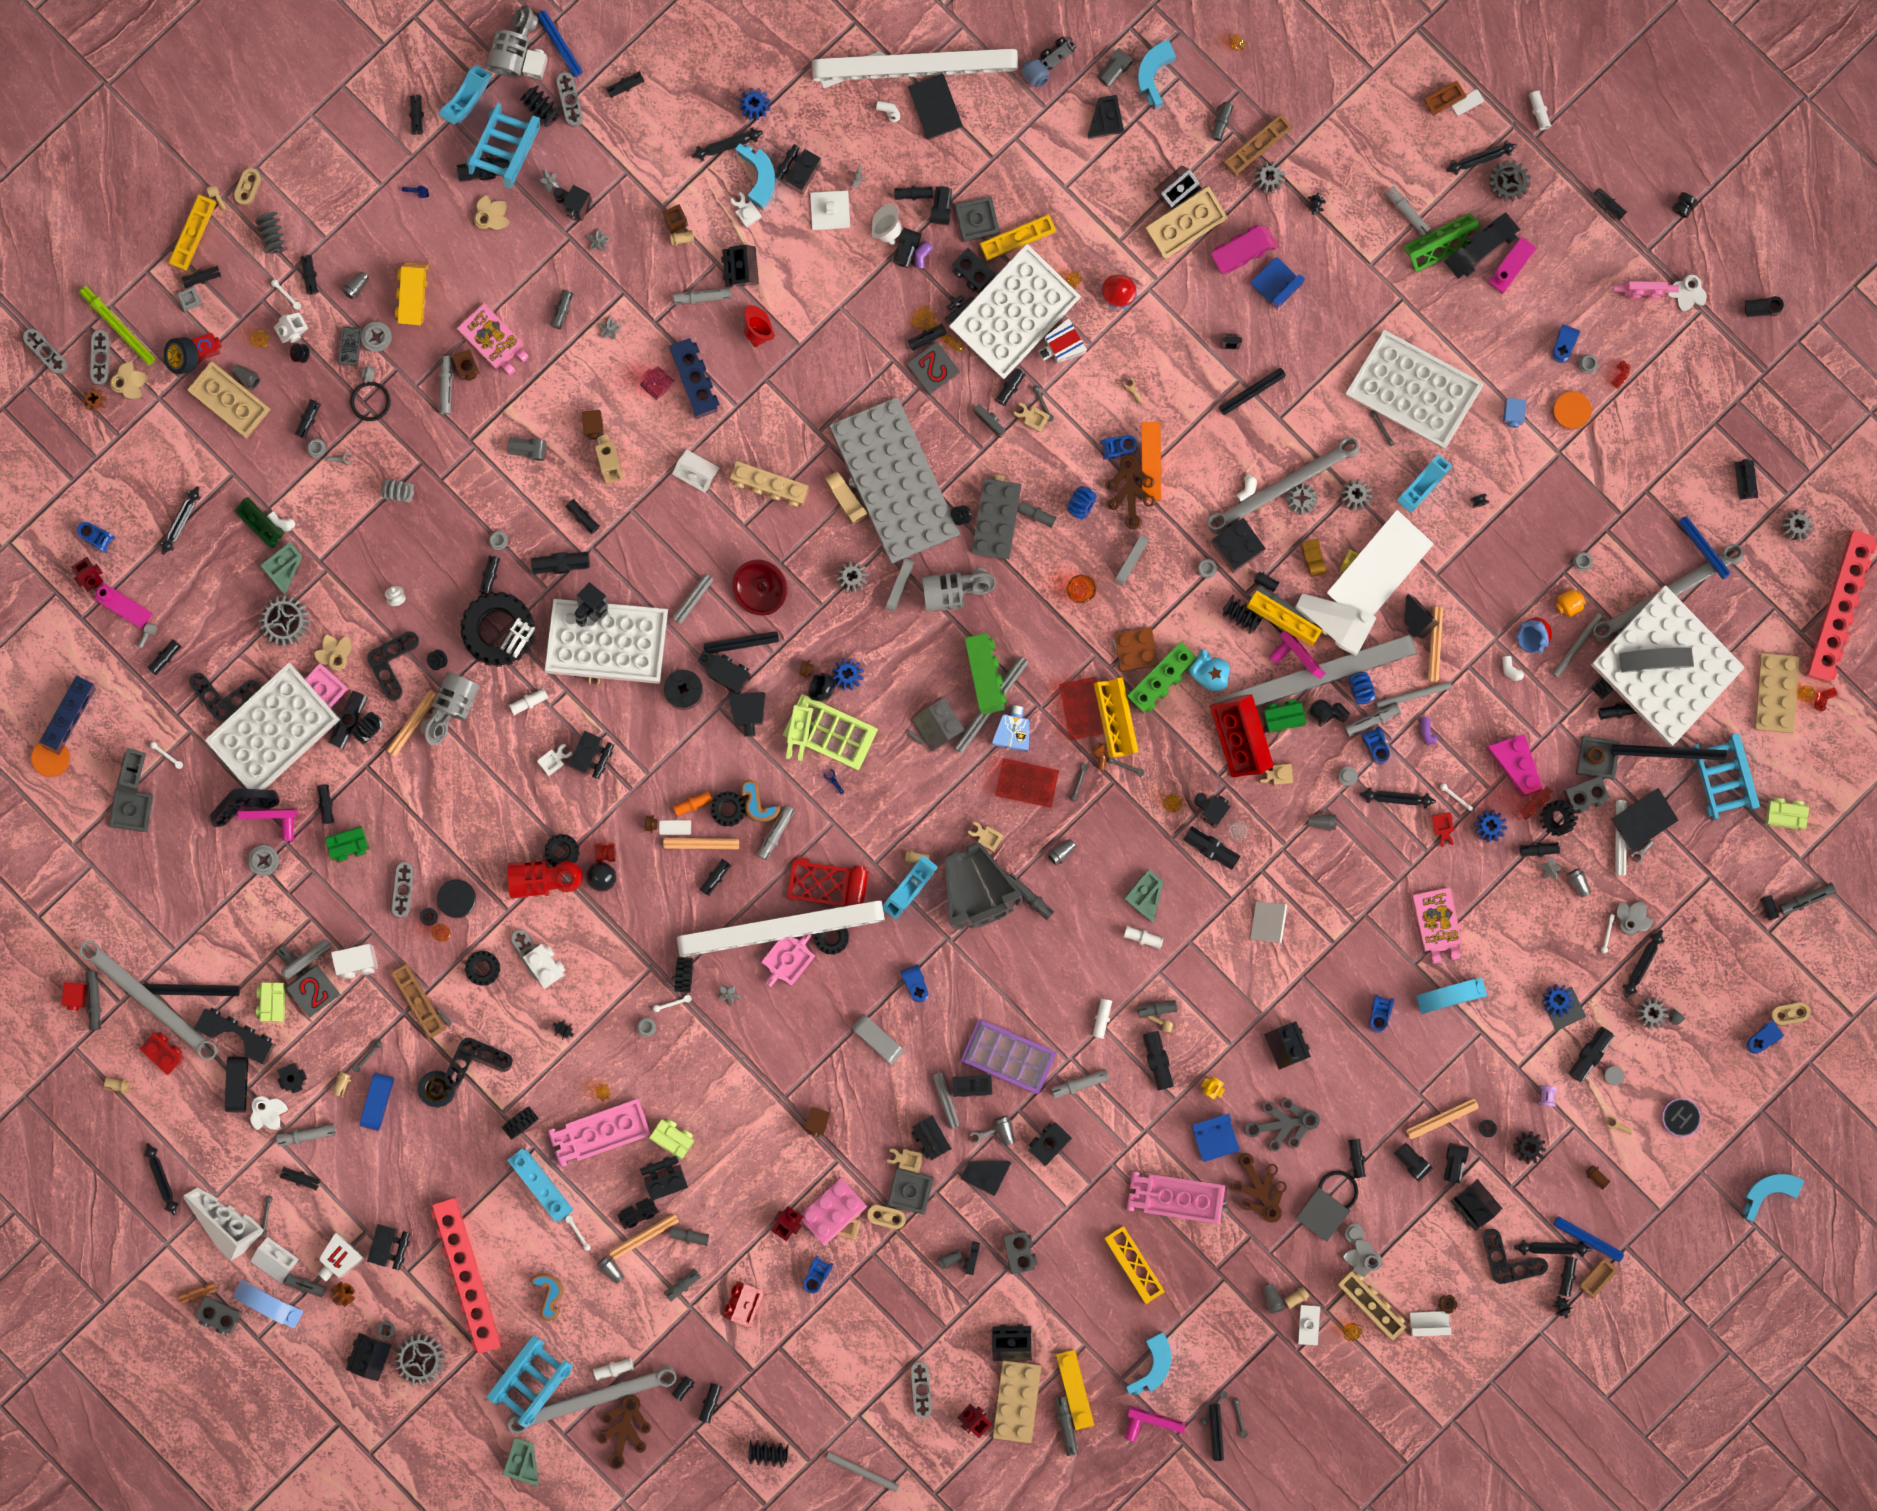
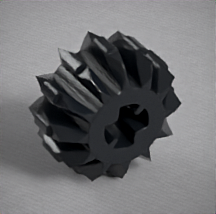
[351,712,384,744]
[1513,1131,1546,1164]

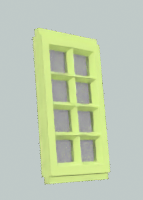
[782,694,878,771]

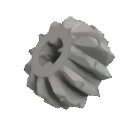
[1253,161,1285,194]
[1340,479,1373,511]
[381,480,414,502]
[1781,509,1814,542]
[836,561,869,593]
[1636,997,1669,1030]

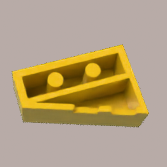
[395,262,429,325]

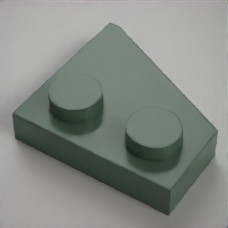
[260,542,303,594]
[1123,869,1164,922]
[502,1437,539,1486]

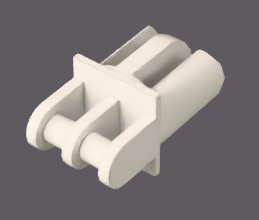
[500,618,535,658]

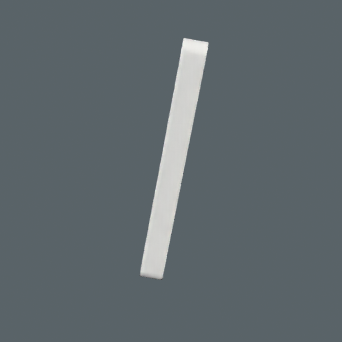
[812,49,1018,81]
[676,901,885,957]

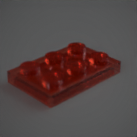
[1059,677,1104,741]
[995,758,1059,808]

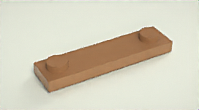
[1223,113,1293,177]
[390,963,446,1039]

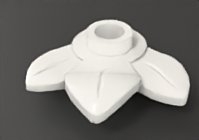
[1668,275,1707,312]
[250,1096,288,1130]

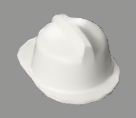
[872,204,902,245]

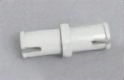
[1528,91,1551,131]
[509,688,549,716]
[1123,926,1164,949]
[1092,998,1113,1039]
[593,1357,634,1381]

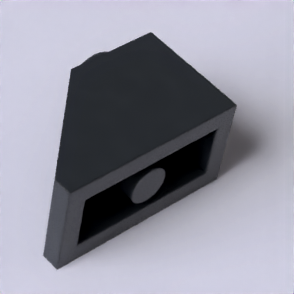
[1404,594,1439,639]

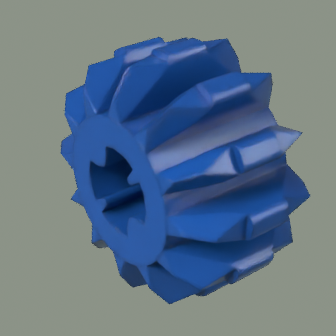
[739,88,770,120]
[1067,486,1097,520]
[832,658,864,691]
[1349,672,1375,705]
[1474,810,1507,843]
[1541,984,1575,1017]

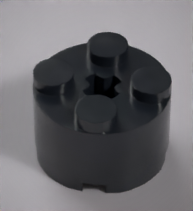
[664,670,703,710]

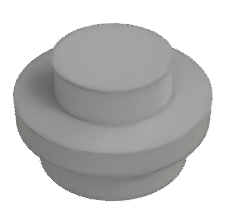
[1579,355,1598,374]
[361,364,375,383]
[307,439,326,458]
[489,531,508,550]
[1573,552,1593,572]
[1338,767,1358,786]
[637,1018,656,1037]
[1345,1224,1364,1243]

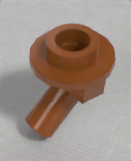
[1090,742,1107,770]

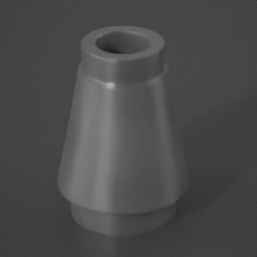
[342,271,369,300]
[232,364,261,390]
[1309,812,1337,832]
[1047,839,1076,866]
[1566,868,1591,898]
[993,1115,1015,1145]
[597,1255,625,1284]
[1263,1284,1285,1314]

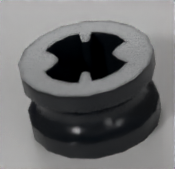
[1470,493,1489,508]
[420,908,438,926]
[1479,1120,1497,1137]

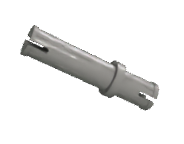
[1385,186,1431,236]
[673,287,731,305]
[438,356,454,414]
[1344,703,1402,737]
[756,805,795,861]
[1051,1069,1109,1099]
[276,1123,336,1147]

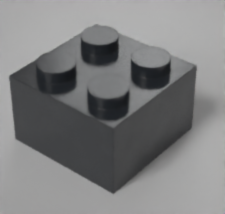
[1211,517,1266,573]

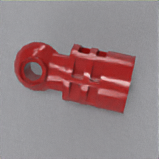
[507,860,583,899]

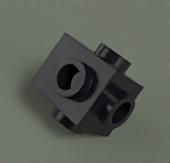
[277,1063,307,1094]

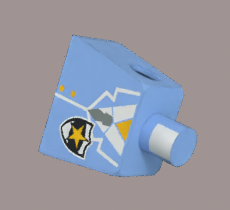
[992,705,1029,752]

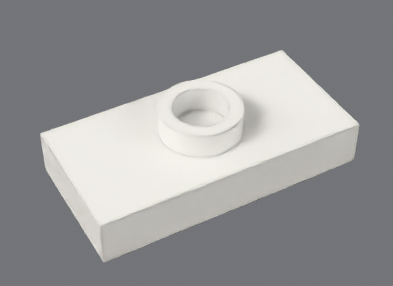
[1298,1305,1320,1345]

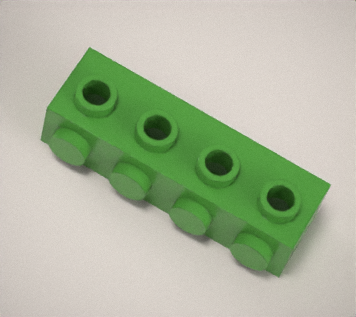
[965,633,1007,715]
[1127,642,1197,714]

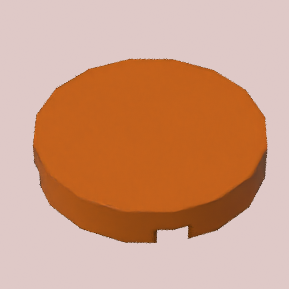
[1553,391,1592,430]
[31,743,70,777]

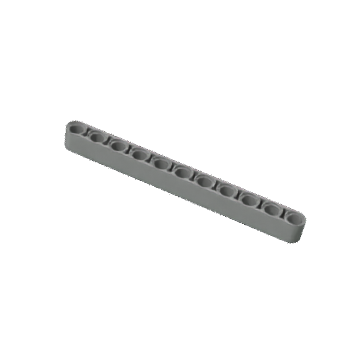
[1214,635,1417,707]

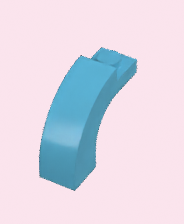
[1138,40,1176,109]
[438,65,492,125]
[735,144,776,211]
[1397,454,1453,513]
[883,855,938,920]
[1416,978,1487,1014]
[1743,1174,1804,1222]
[1126,1332,1171,1395]

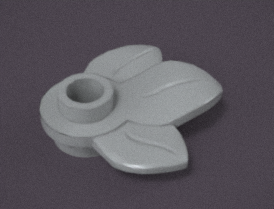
[1616,901,1653,935]
[1343,1240,1382,1277]

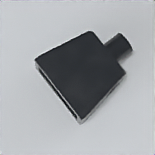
[728,692,766,737]

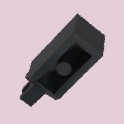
[697,651,751,694]

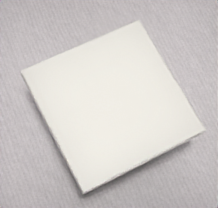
[810,191,850,230]
[1250,902,1287,943]

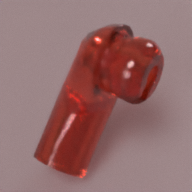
[1611,360,1631,389]
[1814,687,1838,712]

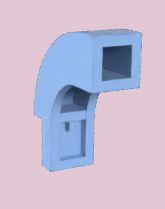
[232,1279,304,1329]

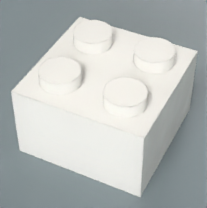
[331,944,379,980]

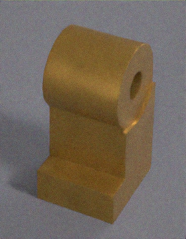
[1301,538,1326,578]

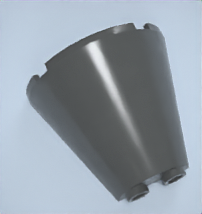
[945,843,1023,930]

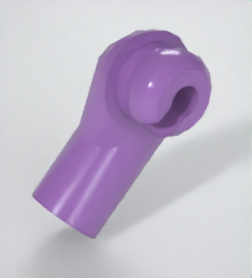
[914,242,933,268]
[1421,717,1437,745]

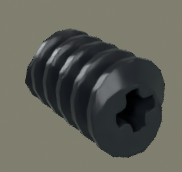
[520,85,560,127]
[1222,595,1264,635]
[748,1439,789,1468]

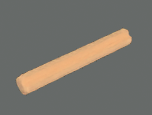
[1428,606,1443,682]
[387,690,437,756]
[663,838,739,849]
[1406,1099,1479,1139]
[609,1214,679,1260]

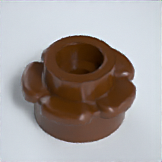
[799,660,813,678]
[1586,746,1605,765]
[645,815,658,834]
[1438,1295,1457,1314]

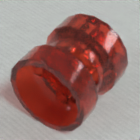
[595,843,616,862]

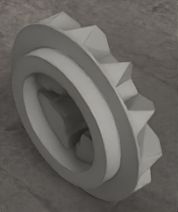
[361,322,392,352]
[1286,483,1317,514]
[248,845,279,876]

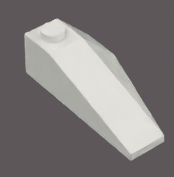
[1295,593,1377,656]
[183,1187,264,1261]

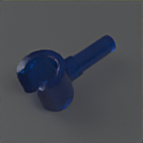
[402,186,429,198]
[824,769,844,795]

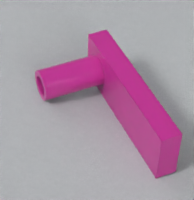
[1487,237,1537,294]
[94,583,153,630]
[1269,630,1326,679]
[238,809,298,841]
[1125,1406,1186,1442]

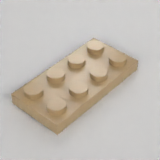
[1144,186,1228,259]
[187,361,271,439]
[1755,653,1800,733]
[993,1361,1041,1443]

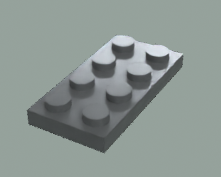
[972,478,1022,560]

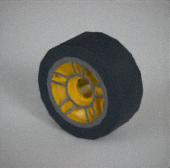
[164,337,198,374]

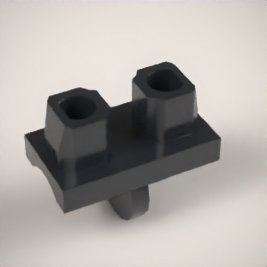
[944,295,975,323]

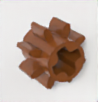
[82,387,107,412]
[331,1281,355,1307]

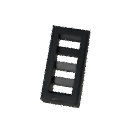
[1221,334,1242,350]

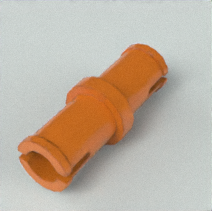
[673,790,712,817]

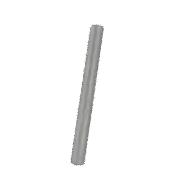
[954,657,1028,753]

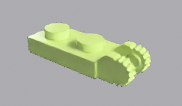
[786,705,813,761]

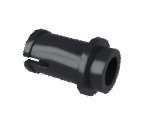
[1254,571,1279,593]
[1760,895,1780,921]
[671,1376,695,1401]

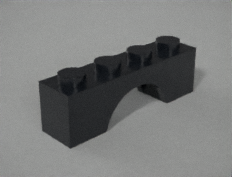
[194,1007,276,1065]

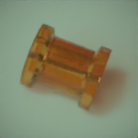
[432,924,451,942]

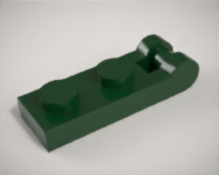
[235,497,284,548]

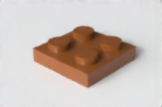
[1114,627,1158,672]

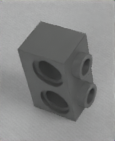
[115,748,146,795]
[1563,776,1610,814]
[1003,1232,1038,1275]
[195,1296,243,1336]

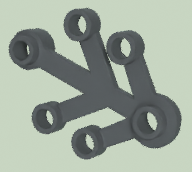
[1245,1098,1320,1152]

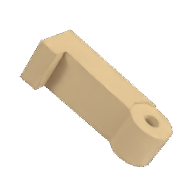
[824,471,868,525]

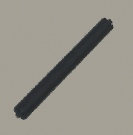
[1611,744,1727,760]
[125,984,240,996]

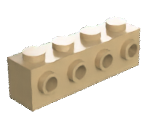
[730,461,809,508]
[1336,1271,1406,1341]

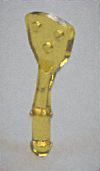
[911,306,963,352]

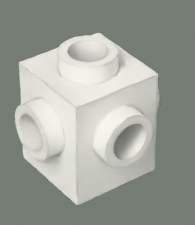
[274,312,308,343]

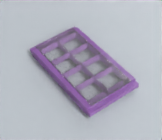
[961,1019,1057,1095]

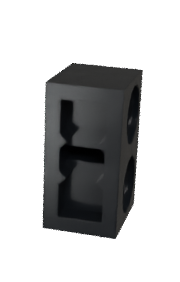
[952,248,995,293]
[952,1075,992,1097]

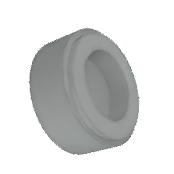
[1198,559,1217,579]
[1604,1066,1624,1086]

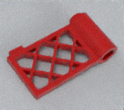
[787,857,869,907]

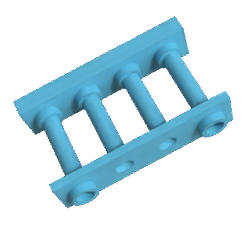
[467,103,540,189]
[1692,733,1760,820]
[507,1148,574,1222]
[486,1335,574,1428]

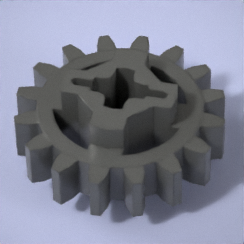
[1489,160,1531,202]

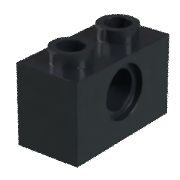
[1029,1122,1072,1166]

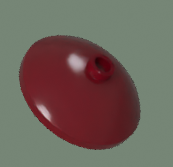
[732,559,788,616]

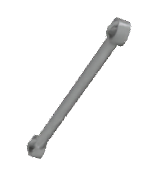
[1208,437,1359,534]
[1593,544,1744,643]
[80,941,218,1060]
[508,1365,676,1434]

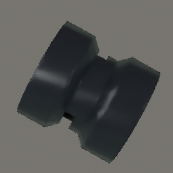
[1672,192,1697,218]

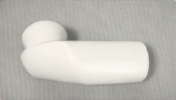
[876,101,900,122]
[1236,474,1257,502]
[267,512,295,532]
[1502,656,1524,681]

